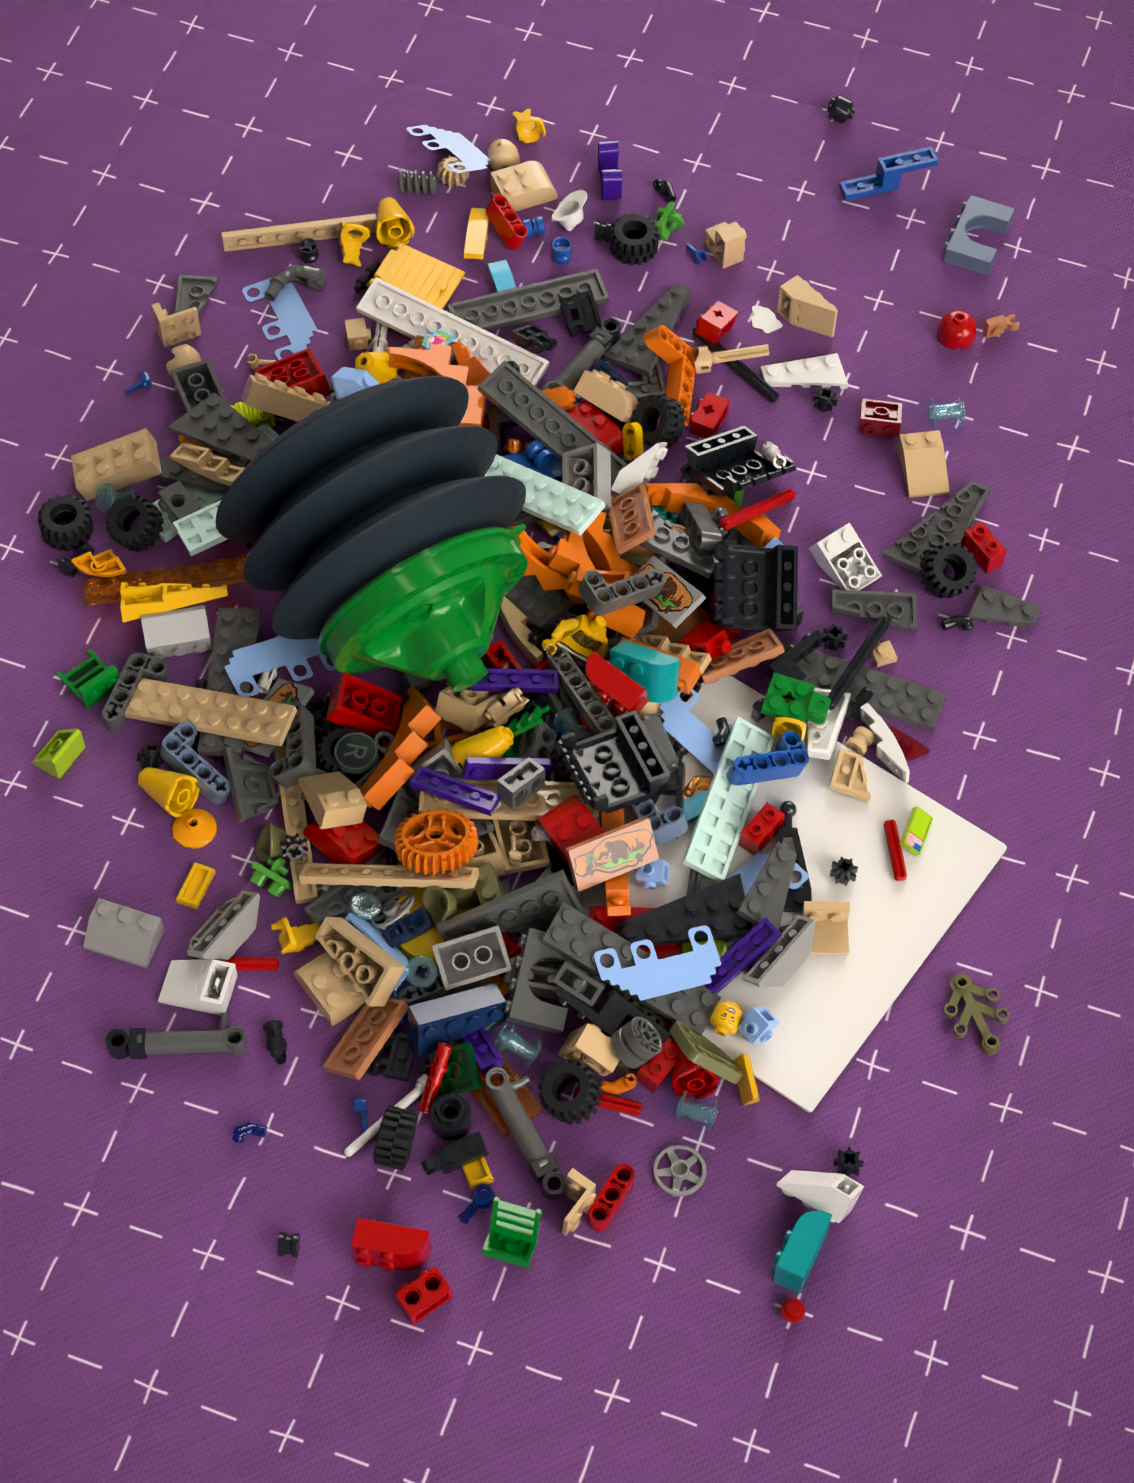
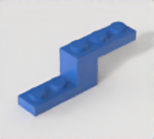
[839,146,938,201]

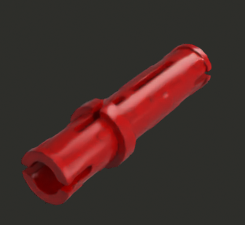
[418,1042,453,1114]

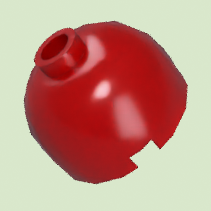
[937,310,976,350]
[672,1056,719,1100]

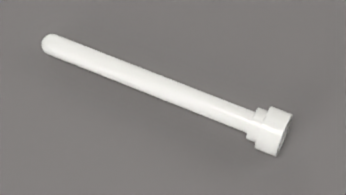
[344,1074,428,1157]

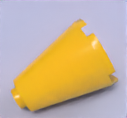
[376,197,414,248]
[451,726,514,771]
[138,767,199,817]

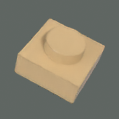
[871,640,897,667]

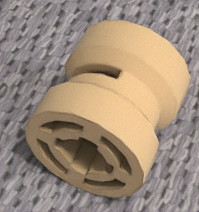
[845,726,875,756]

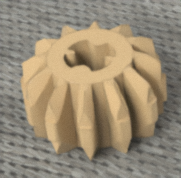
[437,155,469,187]

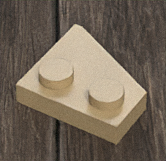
[828,748,871,803]

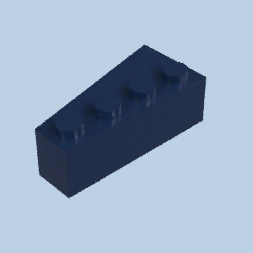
[407,983,506,1058]

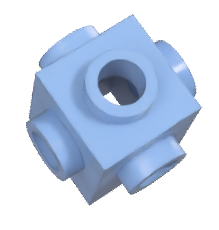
[634,859,670,889]
[737,1006,780,1045]

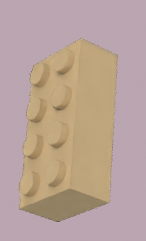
[242,373,329,422]
[71,428,162,501]

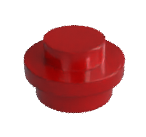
[780,1298,805,1323]

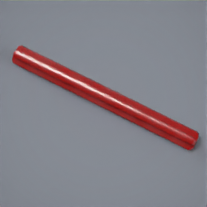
[719,488,796,530]

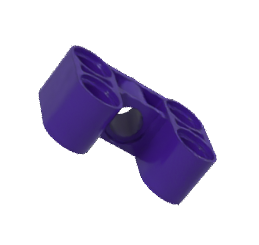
[598,140,622,200]

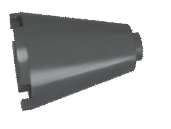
[642,714,679,774]

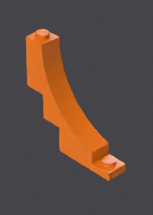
[452,341,576,412]
[645,483,781,547]
[582,512,640,576]
[360,686,442,810]
[600,808,631,916]

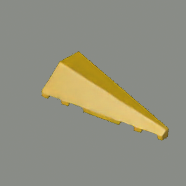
[120,582,228,623]

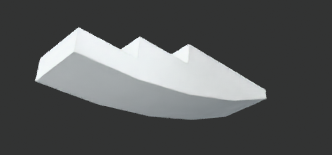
[860,703,910,784]

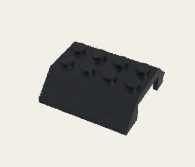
[684,426,796,497]
[713,540,798,632]
[555,710,671,813]

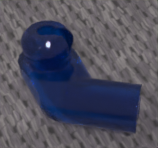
[232,1122,268,1143]

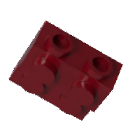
[859,398,902,438]

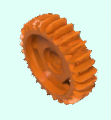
[394,807,478,876]

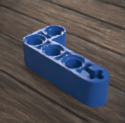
[726,731,809,786]

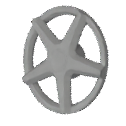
[371,892,415,930]
[653,1145,707,1197]

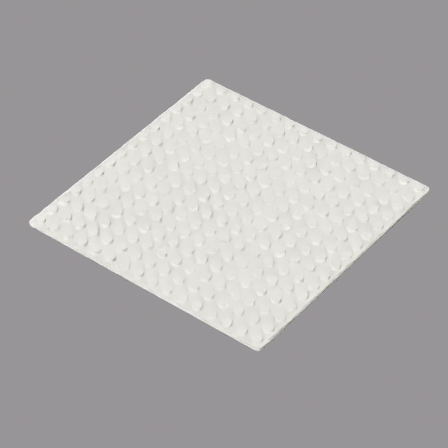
[536,675,1007,1112]

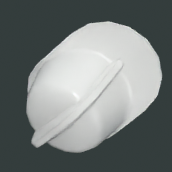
[552,190,587,231]

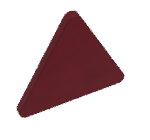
[887,726,930,768]

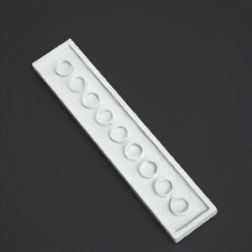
[356,277,549,387]

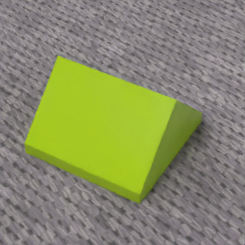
[32,728,85,779]

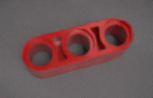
[485,194,528,250]
[588,1164,635,1232]

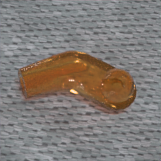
[683,774,714,797]

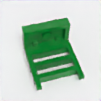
[55,649,119,709]
[502,705,550,758]
[482,1197,542,1268]

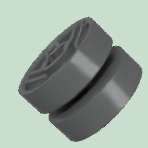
[611,1016,662,1069]

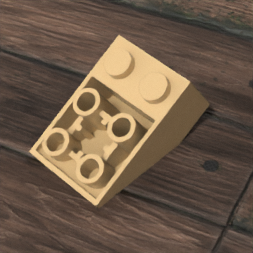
[777,275,838,337]

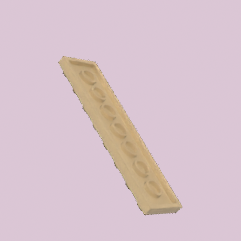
[125,678,297,747]
[418,778,598,823]

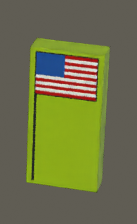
[899,806,933,856]

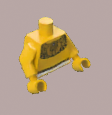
[542,614,608,677]

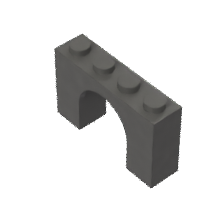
[503,928,577,1035]

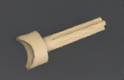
[692,344,769,374]

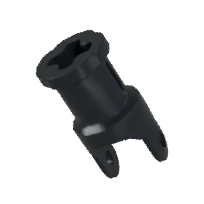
[262,1020,287,1064]

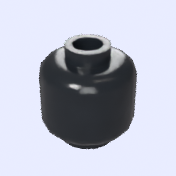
[826,95,855,123]

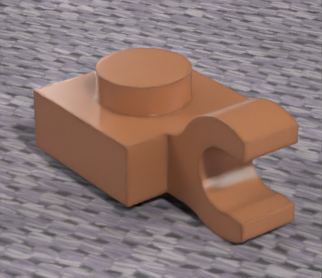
[983,314,1020,338]

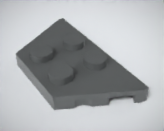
[222,747,278,823]

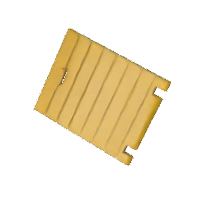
[369,241,465,310]

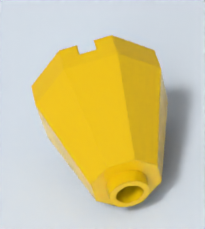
[355,351,399,384]

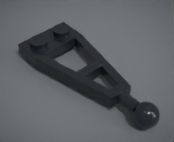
[651,740,689,839]
[776,801,812,913]

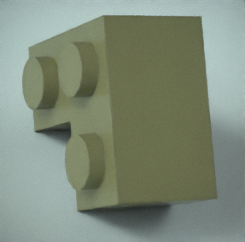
[451,862,505,910]

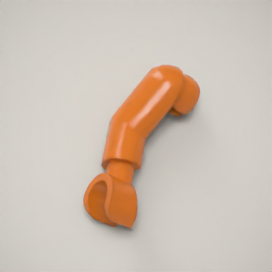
[503,439,522,454]
[600,1073,637,1095]

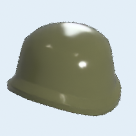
[255,822,287,861]
[422,886,458,926]

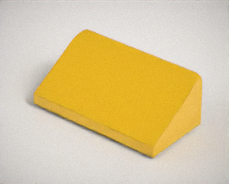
[733,1053,760,1105]

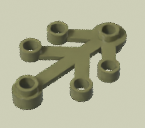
[943,974,1010,1055]

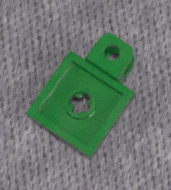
[761,673,831,724]

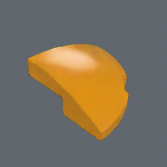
[71,549,127,577]

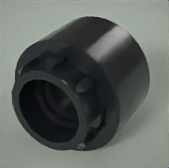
[430,1093,472,1140]

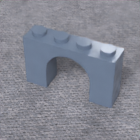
[943,195,1014,276]

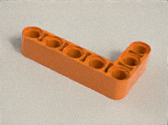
[644,325,697,426]

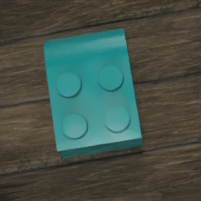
[609,640,680,703]
[771,1210,832,1294]

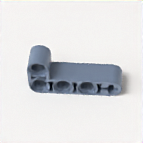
[160,721,230,805]
[631,799,688,846]

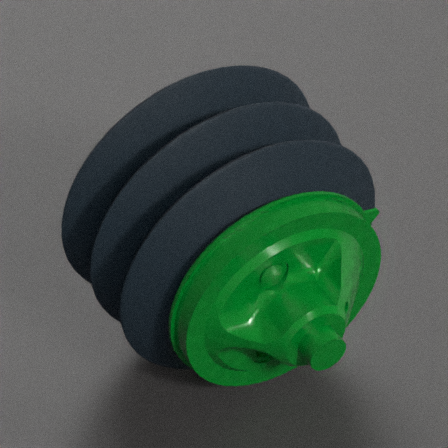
[215,376,528,692]

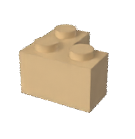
[704,222,747,269]
[557,1023,620,1077]

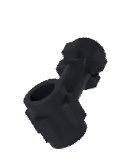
[58,543,95,577]

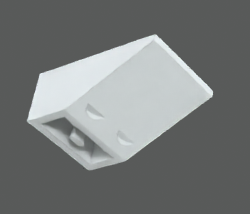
[611,442,668,494]
[808,523,882,591]
[158,959,238,1016]
[776,1170,864,1223]

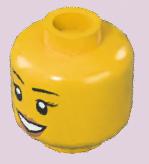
[710,1000,743,1037]

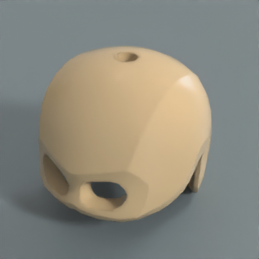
[487,139,520,170]
[166,344,202,375]

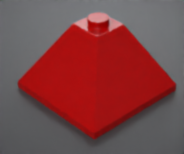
[254,348,331,398]

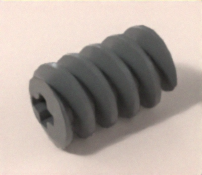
[398,169,438,195]

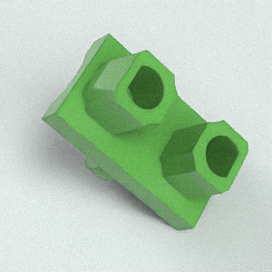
[655,202,684,241]
[250,858,293,898]

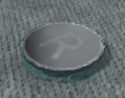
[334,732,378,774]

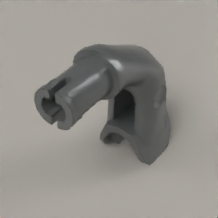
[264,264,327,301]

